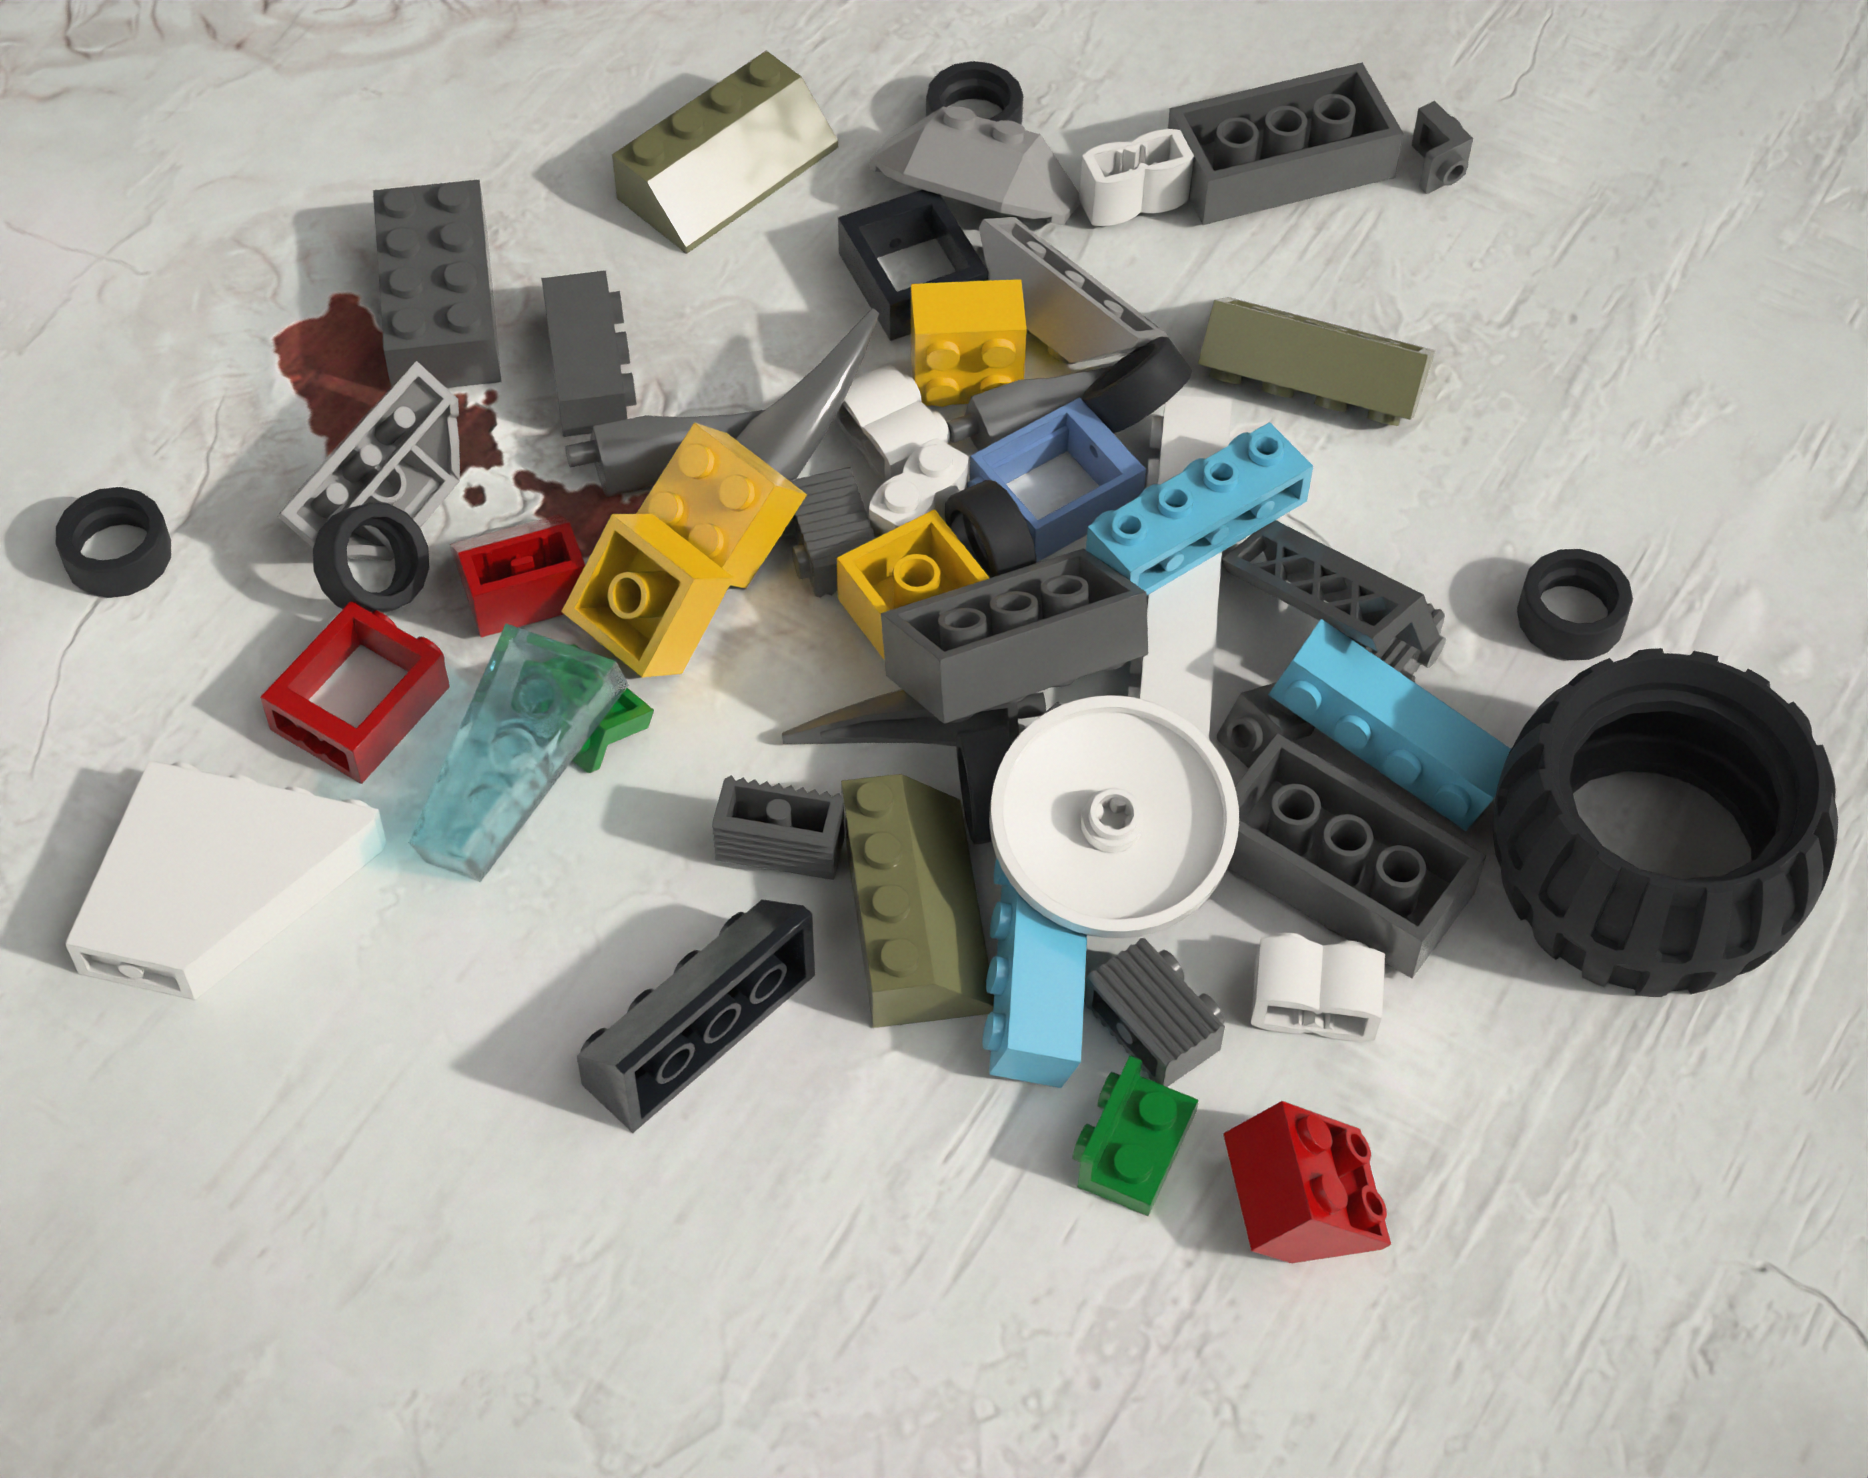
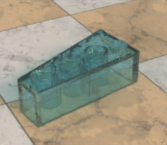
[408,624,629,882]

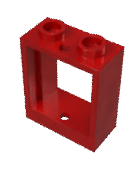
[260,601,450,784]

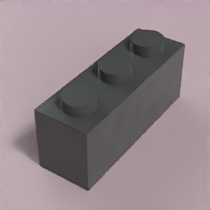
[541,270,637,437]

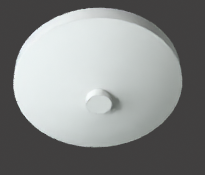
[989,695,1239,938]

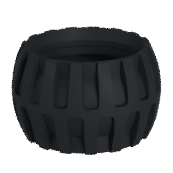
[1493,648,1838,997]

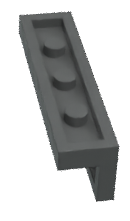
[1222,520,1440,652]

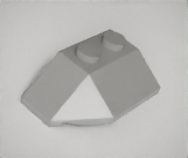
[869,106,1080,225]
[979,217,1168,364]
[277,361,460,561]

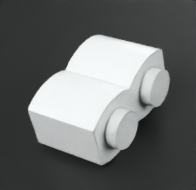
[1079,129,1194,226]
[835,363,951,483]
[869,438,969,538]
[1251,933,1385,1041]

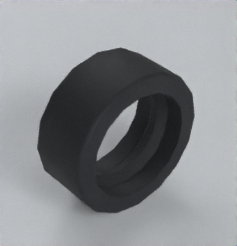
[926,61,1024,125]
[1083,336,1192,434]
[944,480,1037,578]
[55,487,171,598]
[313,503,430,613]
[1517,549,1633,660]
[956,725,1012,844]

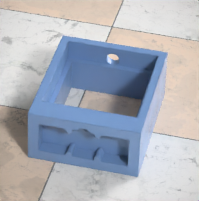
[967,397,1146,563]

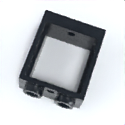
[838,189,988,341]

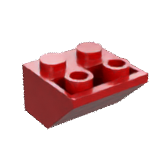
[450,514,585,638]
[1223,1101,1391,1263]

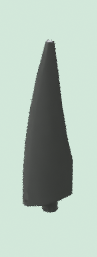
[736,308,879,480]
[946,365,1113,451]
[565,410,764,497]
[782,689,1046,747]

